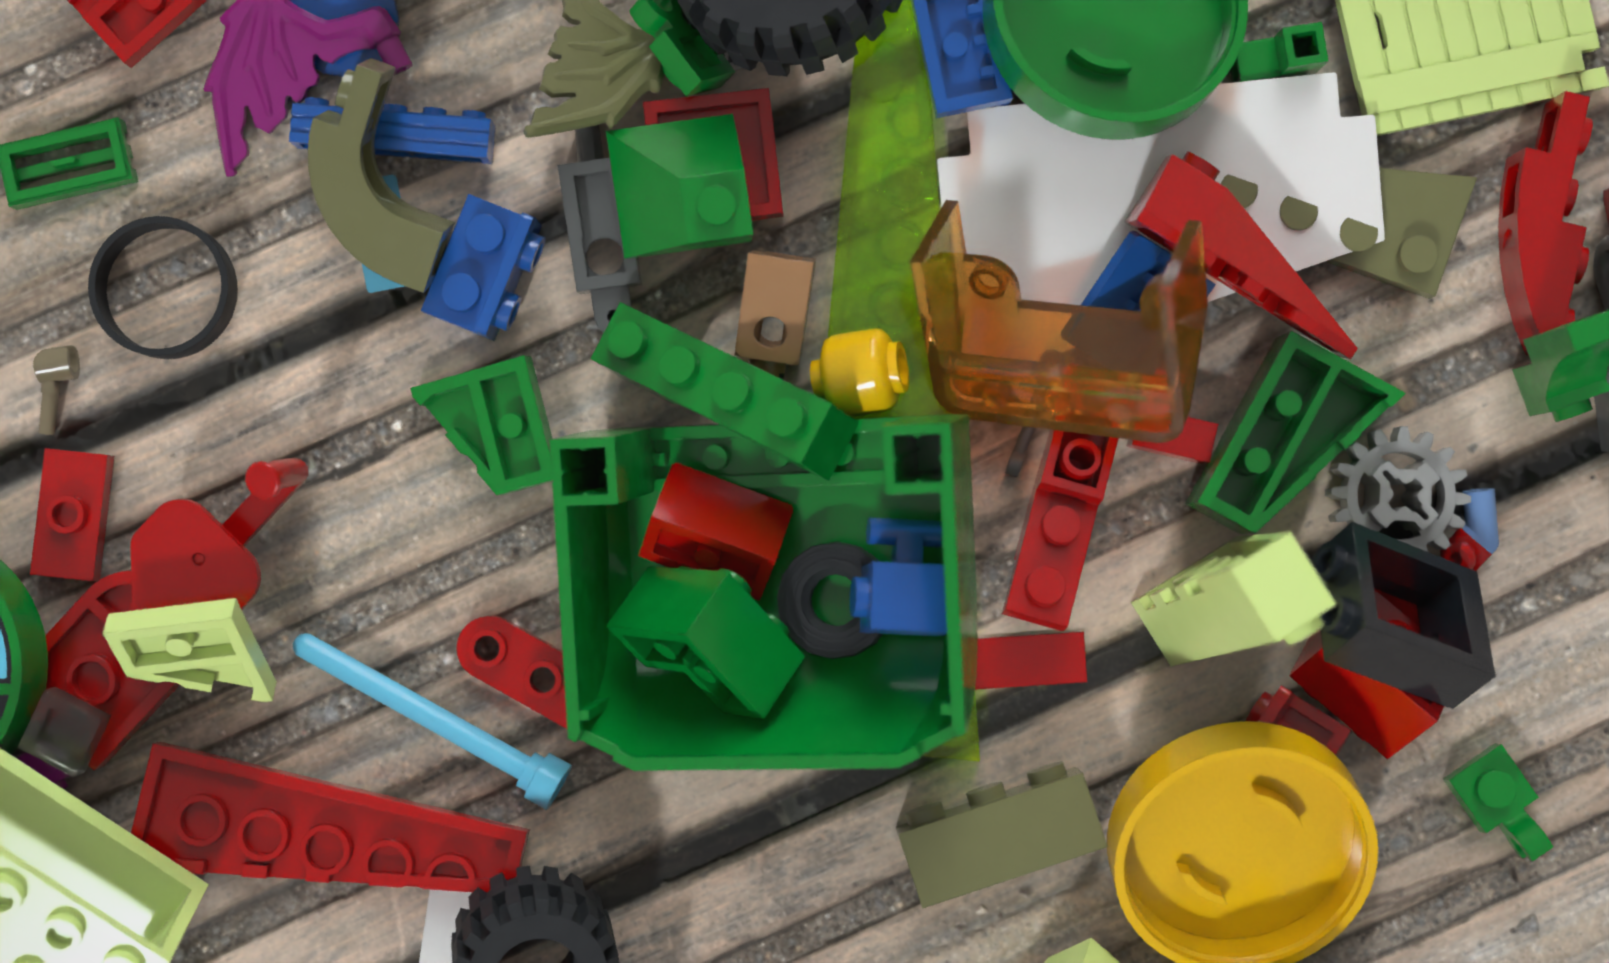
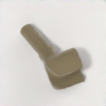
[33,346,80,435]

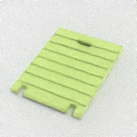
[1335,0,1609,136]

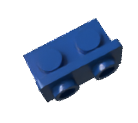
[911,0,1013,119]
[421,194,545,341]

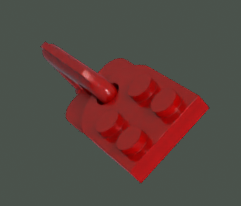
[38,458,309,771]

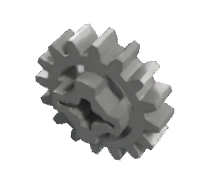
[1325,426,1471,552]

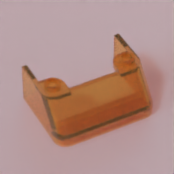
[910,200,1208,443]

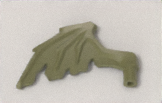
[523,0,664,138]

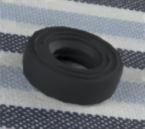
[777,542,883,659]

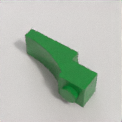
[1512,310,1609,422]

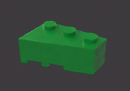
[1185,330,1406,535]

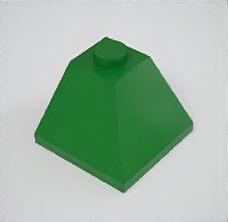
[606,114,754,259]

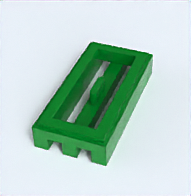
[0,117,138,210]

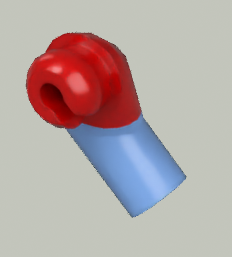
[1439,488,1499,571]

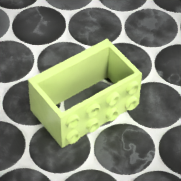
[0,748,209,963]

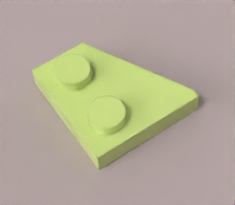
[103,598,277,702]

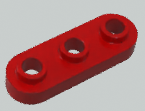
[456,616,567,729]

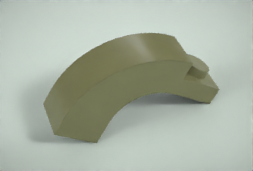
[308,58,455,293]

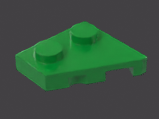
[410,355,553,496]

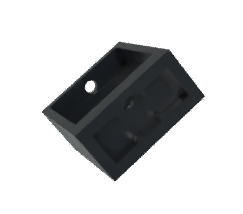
[1312,522,1496,709]

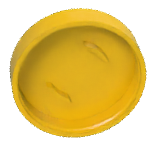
[1107,721,1378,963]

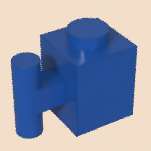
[850,517,947,636]

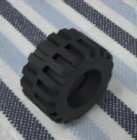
[451,866,619,963]

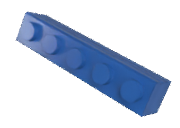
[289,97,496,165]

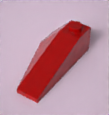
[1125,151,1358,360]

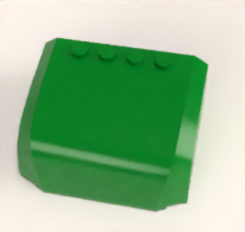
[549,414,978,771]

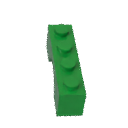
[590,302,859,481]

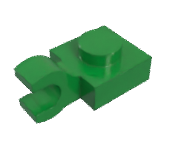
[1443,743,1553,862]

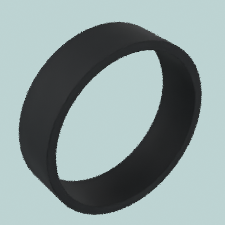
[88,216,238,359]

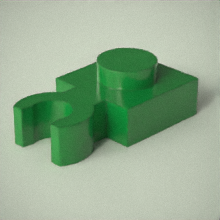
[629,0,736,97]

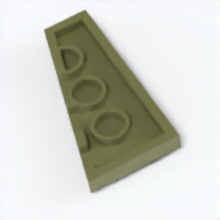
[1221,168,1477,299]

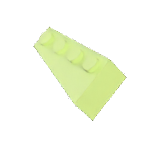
[1131,532,1336,667]

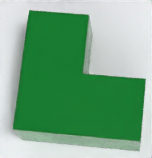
[1230,21,1329,83]

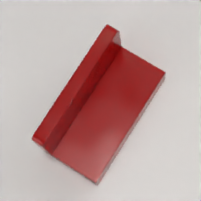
[638,463,793,601]

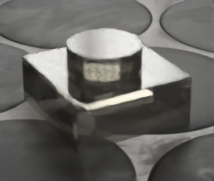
[17,686,111,777]

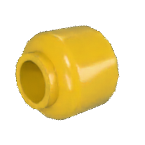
[810,328,909,417]

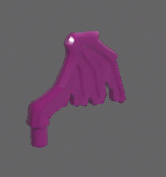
[204,0,413,177]

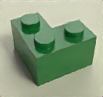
[606,566,805,719]

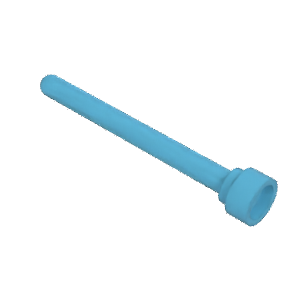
[293,633,572,810]

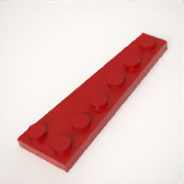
[131,742,530,893]

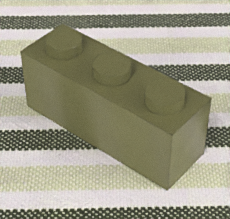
[896,761,1108,908]

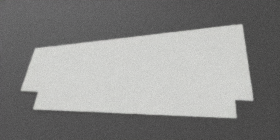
[937,72,1385,388]

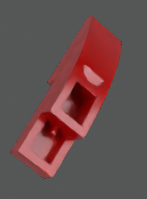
[1498,91,1593,356]
[1002,363,1132,632]

